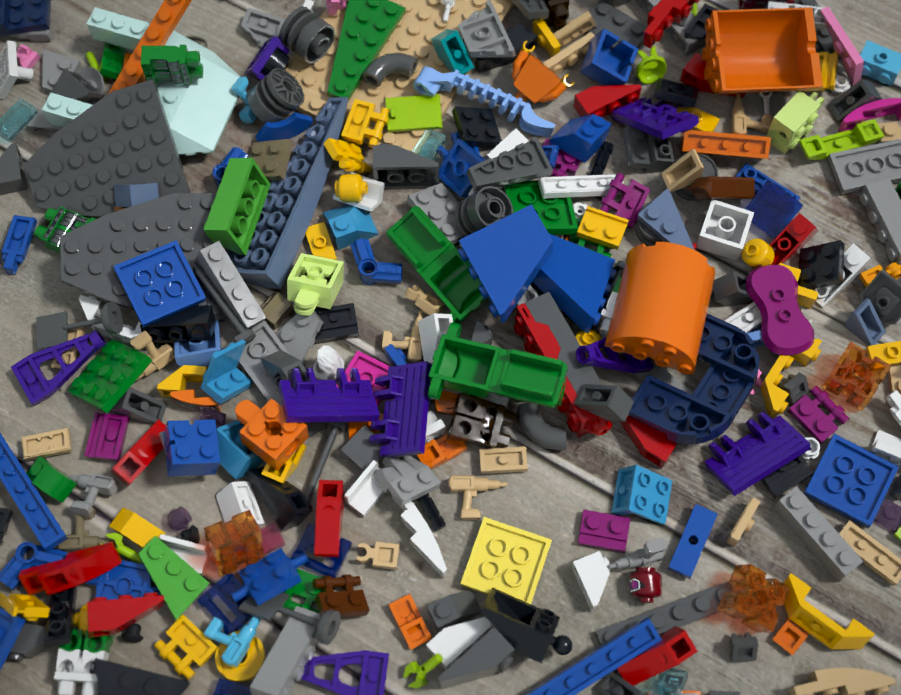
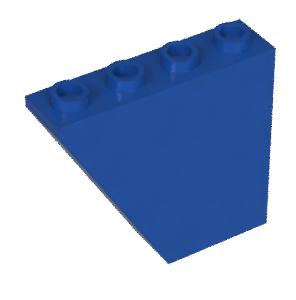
[458,204,553,323]
[532,234,616,333]

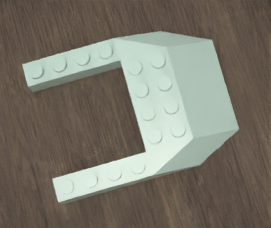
[42,7,240,156]

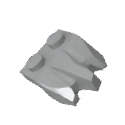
[375,455,441,506]

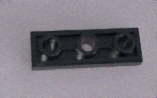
[44,586,77,648]

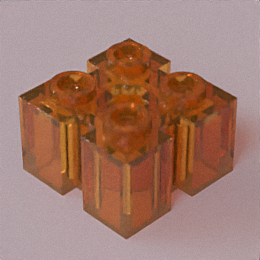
[822,342,892,411]
[204,509,264,577]
[718,564,790,633]

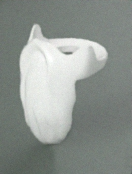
[313,345,344,380]

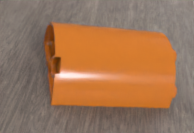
[702,7,823,94]
[604,242,715,375]

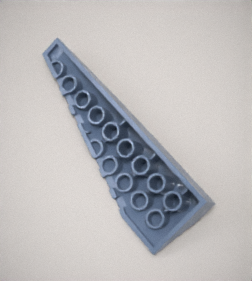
[226,97,348,289]

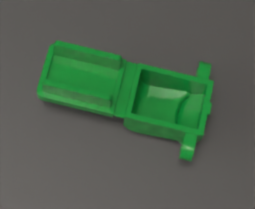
[386,206,488,324]
[428,322,567,408]

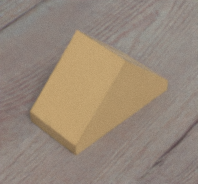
[661,149,704,192]

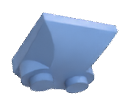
[174,320,222,367]

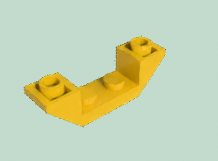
[760,339,822,419]
[778,573,875,649]

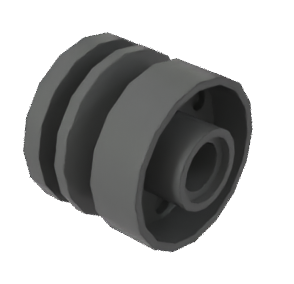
[279,7,335,63]
[247,68,304,123]
[455,186,513,237]

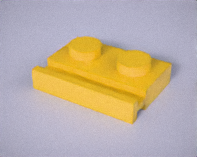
[804,52,839,92]
[576,206,629,250]
[0,593,50,621]

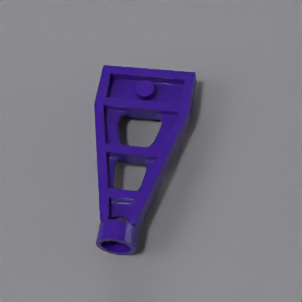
[11,330,107,406]
[576,337,654,374]
[301,650,389,695]

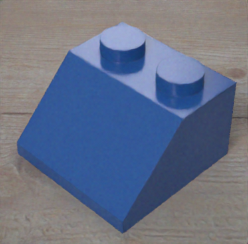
[549,114,612,163]

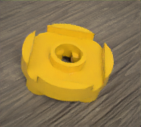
[215,631,266,683]

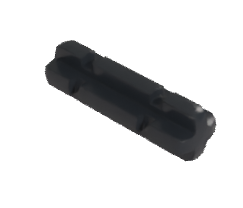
[591,141,613,175]
[417,493,445,531]

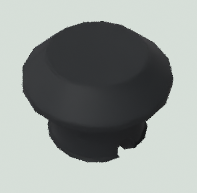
[180,525,200,544]
[121,623,143,643]

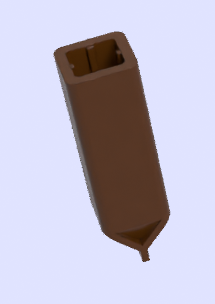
[686,176,755,200]

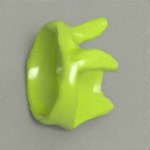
[635,46,667,84]

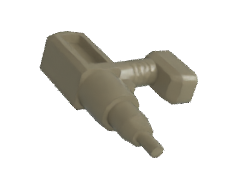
[58,508,116,553]

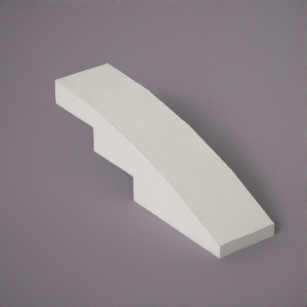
[391,494,447,578]

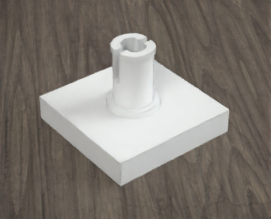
[0,40,33,100]

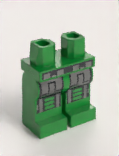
[141,45,203,86]
[34,206,96,254]

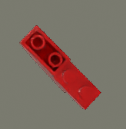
[643,0,700,49]
[18,542,122,595]

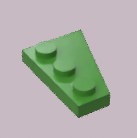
[138,536,210,621]

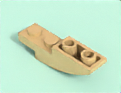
[788,667,897,695]

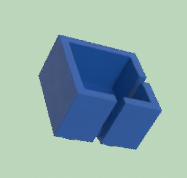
[580,29,639,86]
[163,420,221,477]

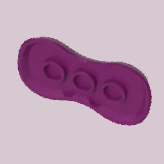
[746,264,815,355]

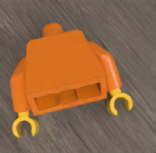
[512,41,574,103]

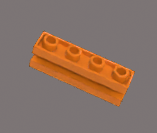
[679,130,771,159]

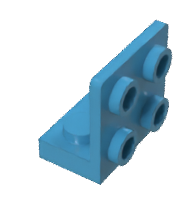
[200,339,253,405]
[611,465,672,525]

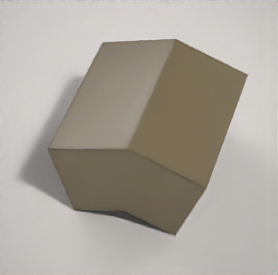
[260,292,294,330]

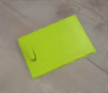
[385,94,443,133]

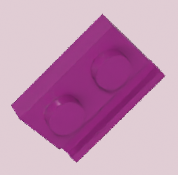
[84,412,130,462]
[577,509,630,554]

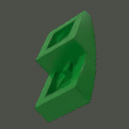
[99,42,125,80]

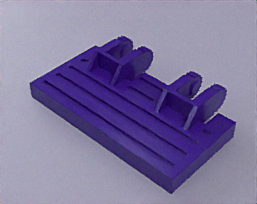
[612,97,699,140]
[369,361,432,458]
[278,368,380,423]
[705,412,810,496]

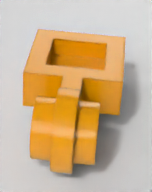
[859,262,901,287]

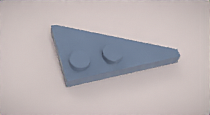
[637,189,694,250]

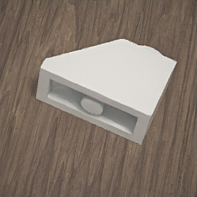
[571,551,611,612]

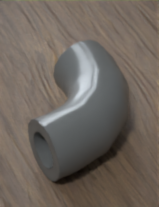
[362,53,418,87]
[517,403,566,450]

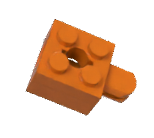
[235,398,309,471]

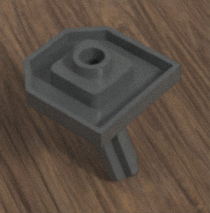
[860,269,901,325]

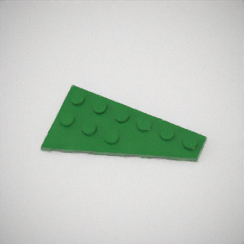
[327,0,406,101]

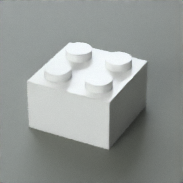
[697,199,754,261]

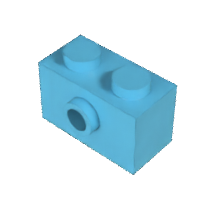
[860,40,901,86]

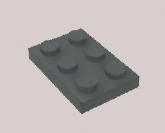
[583,0,647,50]

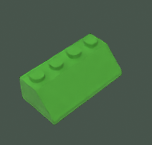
[203,158,271,256]

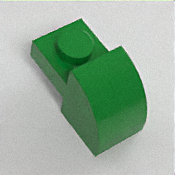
[27,456,77,503]

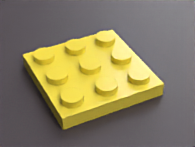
[460,517,552,604]

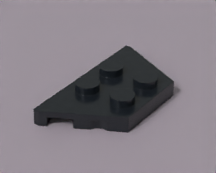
[94,658,190,695]

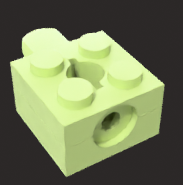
[766,90,825,155]
[287,253,344,316]

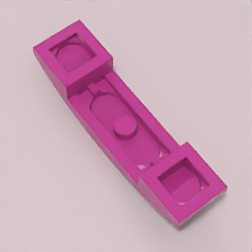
[838,98,901,133]

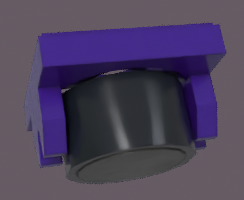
[245,36,290,81]

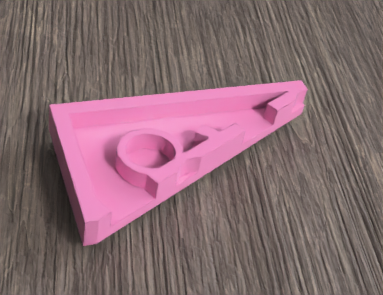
[820,7,864,86]

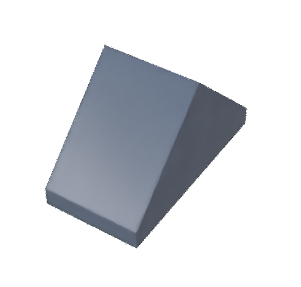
[114,183,159,207]
[844,298,886,346]

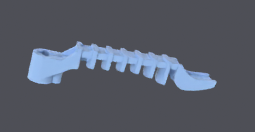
[413,67,556,137]

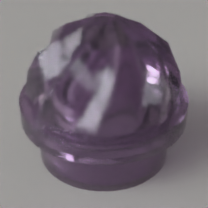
[167,506,192,531]

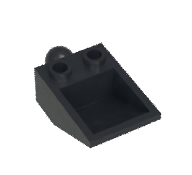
[481,587,573,663]

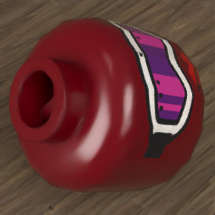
[630,567,662,603]

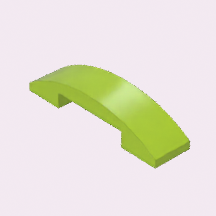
[799,119,884,160]

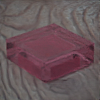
[253,522,285,555]

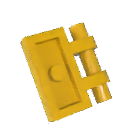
[341,99,389,148]
[323,138,372,175]
[154,614,218,680]

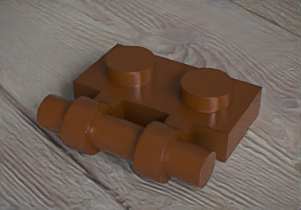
[312,574,370,618]

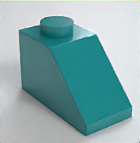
[430,29,474,74]

